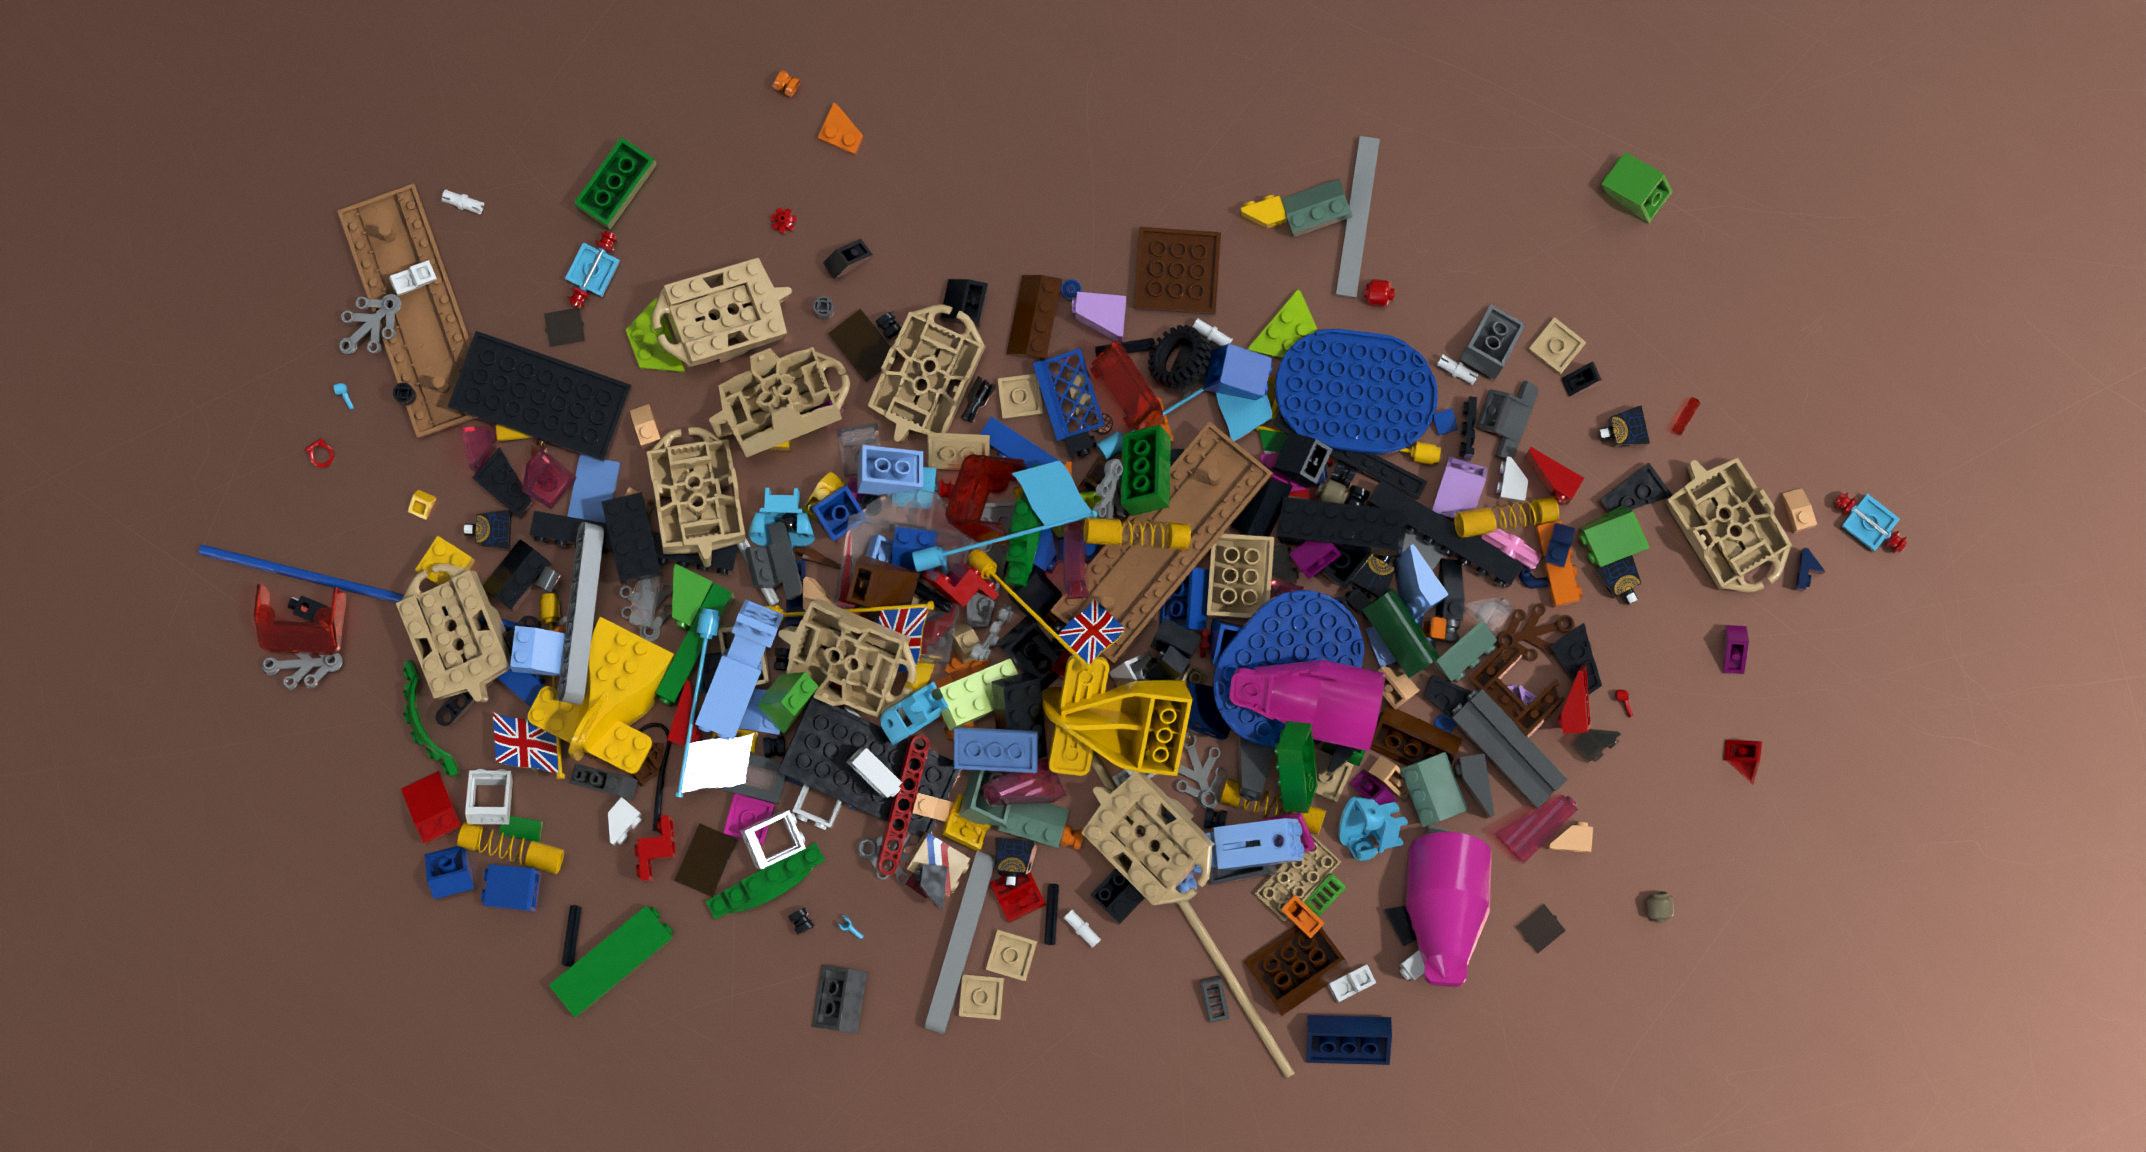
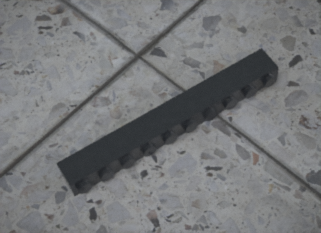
[530,511,738,575]

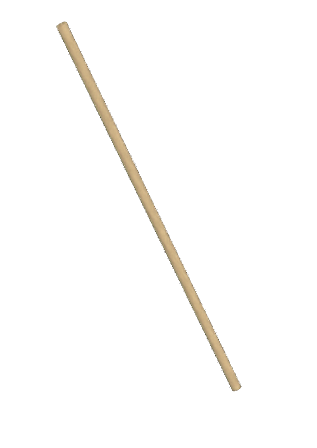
[1091,751,1295,1079]

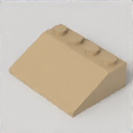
[1207,534,1274,619]

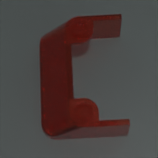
[1090,339,1165,431]
[945,454,1027,545]
[254,584,347,655]

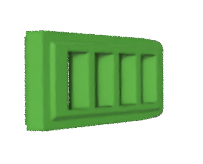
[1304,873,1347,917]

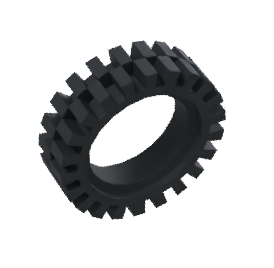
[1148,325,1211,390]

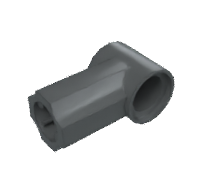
[535,566,561,593]

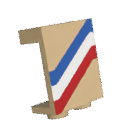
[904,832,970,894]

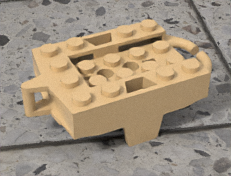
[652,257,792,368]
[868,304,986,442]
[709,347,850,458]
[647,427,745,567]
[1665,458,1792,593]
[396,563,511,703]
[778,598,917,717]
[1081,772,1215,905]

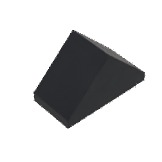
[1562,361,1602,396]

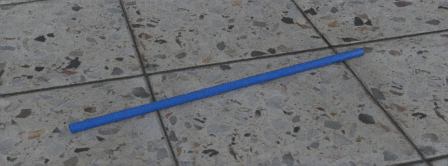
[199,544,545,631]

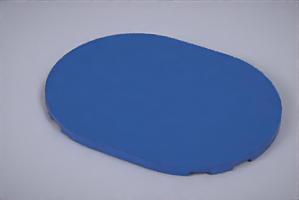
[1275,329,1438,454]
[1213,590,1364,746]

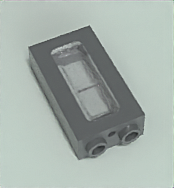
[714,754,786,805]

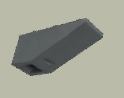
[570,764,638,800]

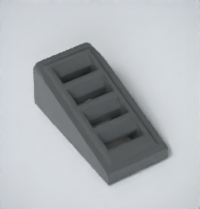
[1199,976,1229,1023]

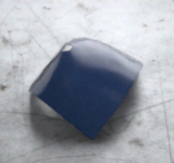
[1187,683,1231,740]

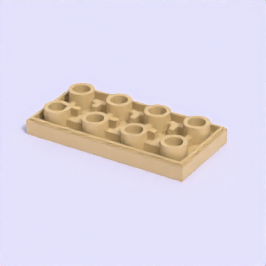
[1255,833,1341,923]

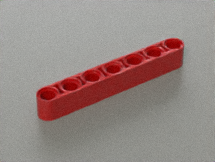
[876,734,930,875]

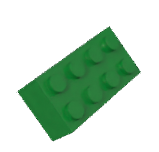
[574,137,657,230]
[1121,425,1171,516]
[1275,721,1318,814]

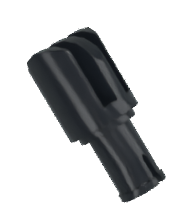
[961,376,996,423]

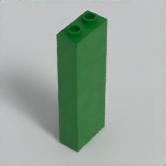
[656,583,736,707]
[549,905,674,1018]

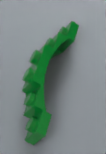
[1005,464,1043,587]
[403,660,461,778]
[706,842,826,920]

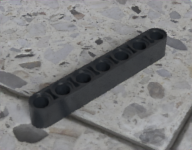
[436,615,541,727]

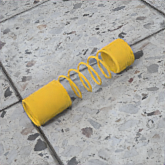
[1454,496,1559,538]
[1084,517,1191,550]
[1220,778,1326,835]
[457,821,564,875]

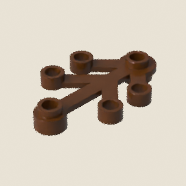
[1495,604,1574,662]

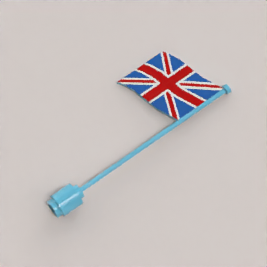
[675,608,753,797]

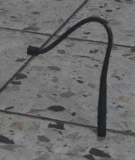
[594,722,671,831]

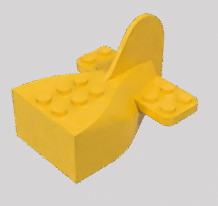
[528,617,675,774]
[1041,655,1193,776]

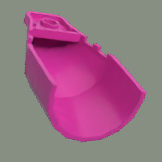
[1230,660,1385,751]
[1406,832,1492,987]

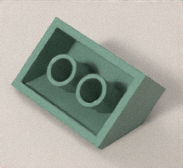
[1282,178,1353,237]
[1433,620,1497,683]
[1400,752,1468,827]
[959,770,1020,826]
[998,793,1070,849]

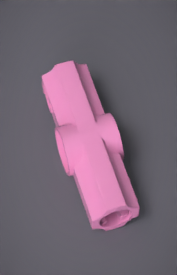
[1480,527,1543,571]

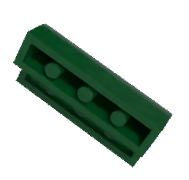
[1362,588,1439,678]

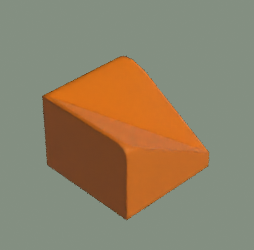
[1422,617,1446,640]

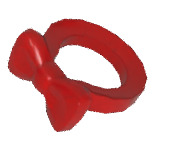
[305,438,334,467]
[1199,629,1212,657]

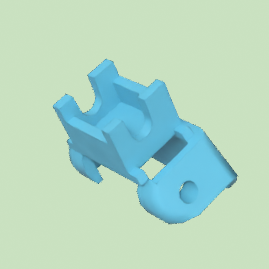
[748,488,815,549]
[880,682,948,746]
[1338,796,1408,861]

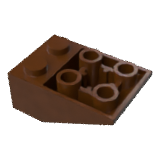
[846,555,920,607]

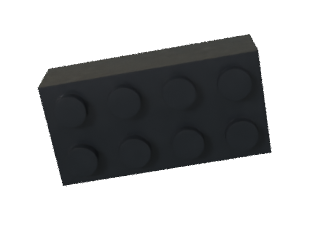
[601,492,662,585]
[991,672,1047,758]

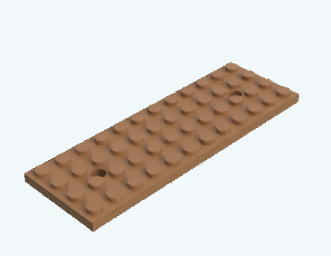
[337,183,475,439]
[1050,421,1273,664]

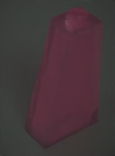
[1064,518,1089,599]
[982,758,1066,806]
[1494,795,1578,864]

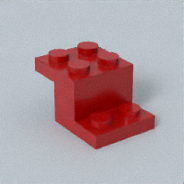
[921,563,999,607]
[634,815,676,883]

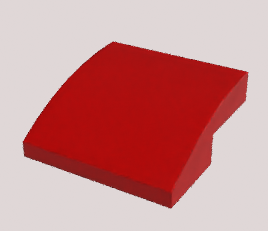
[990,872,1046,923]

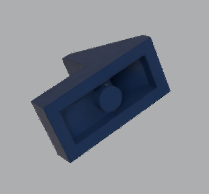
[1544,522,1575,568]
[1795,548,1825,592]

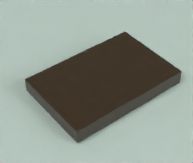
[828,309,898,382]
[674,823,738,897]

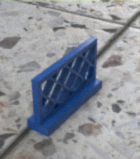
[1032,348,1106,442]

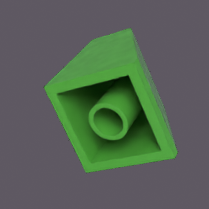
[1602,152,1673,223]
[1579,506,1650,567]
[672,564,714,632]
[756,672,818,733]

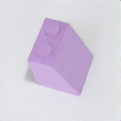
[1072,292,1126,343]
[1432,456,1488,519]

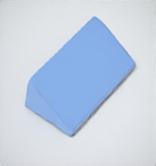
[865,535,894,563]

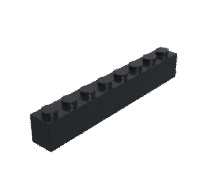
[1366,480,1523,588]

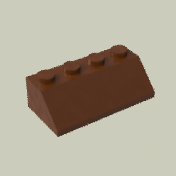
[1006,275,1062,361]
[1370,704,1462,766]

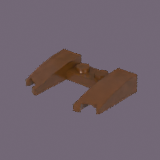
[1469,642,1564,738]

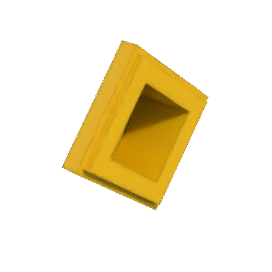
[408,490,436,520]

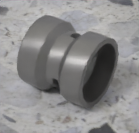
[813,296,835,320]
[1438,619,1460,643]

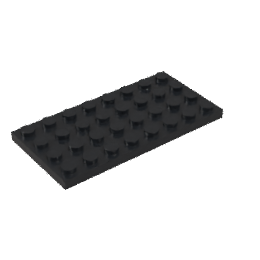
[448,331,631,462]
[777,696,960,837]

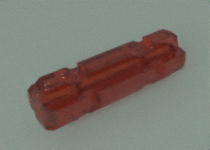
[1672,397,1701,435]

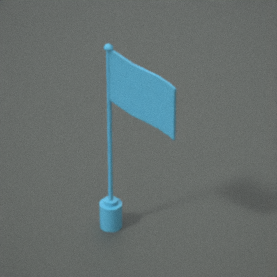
[1096,386,1272,461]
[912,461,1097,572]

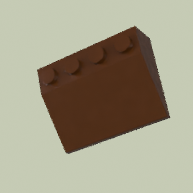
[1244,925,1350,1016]

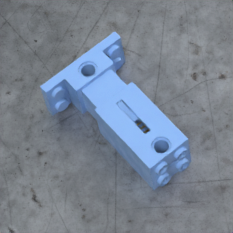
[695,599,784,740]
[1165,812,1304,893]

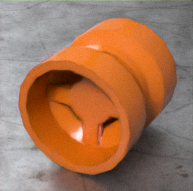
[773,70,800,97]
[1060,825,1084,851]

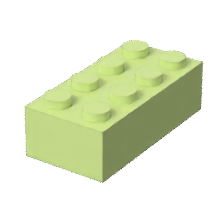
[932,658,1018,731]

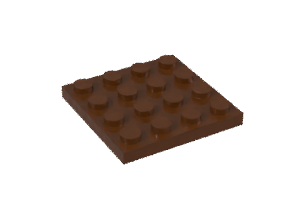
[1134,227,1221,314]

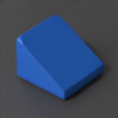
[1433,408,1458,436]

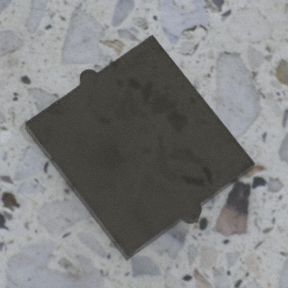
[544,308,585,347]
[1516,904,1566,954]

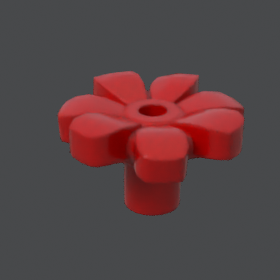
[770,208,797,234]

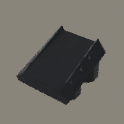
[1008,566,1062,622]

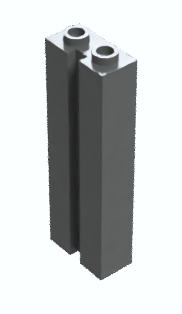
[1450,689,1568,808]

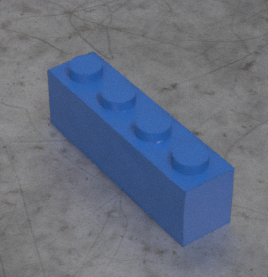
[979,416,1059,471]
[498,669,552,707]

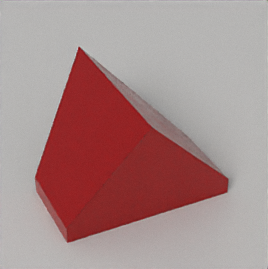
[1724,740,1762,785]

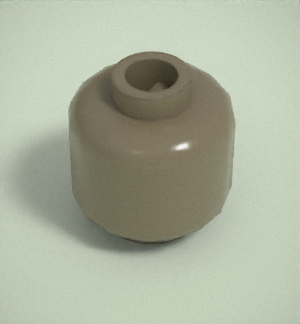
[1316,480,1349,504]
[1646,891,1674,923]

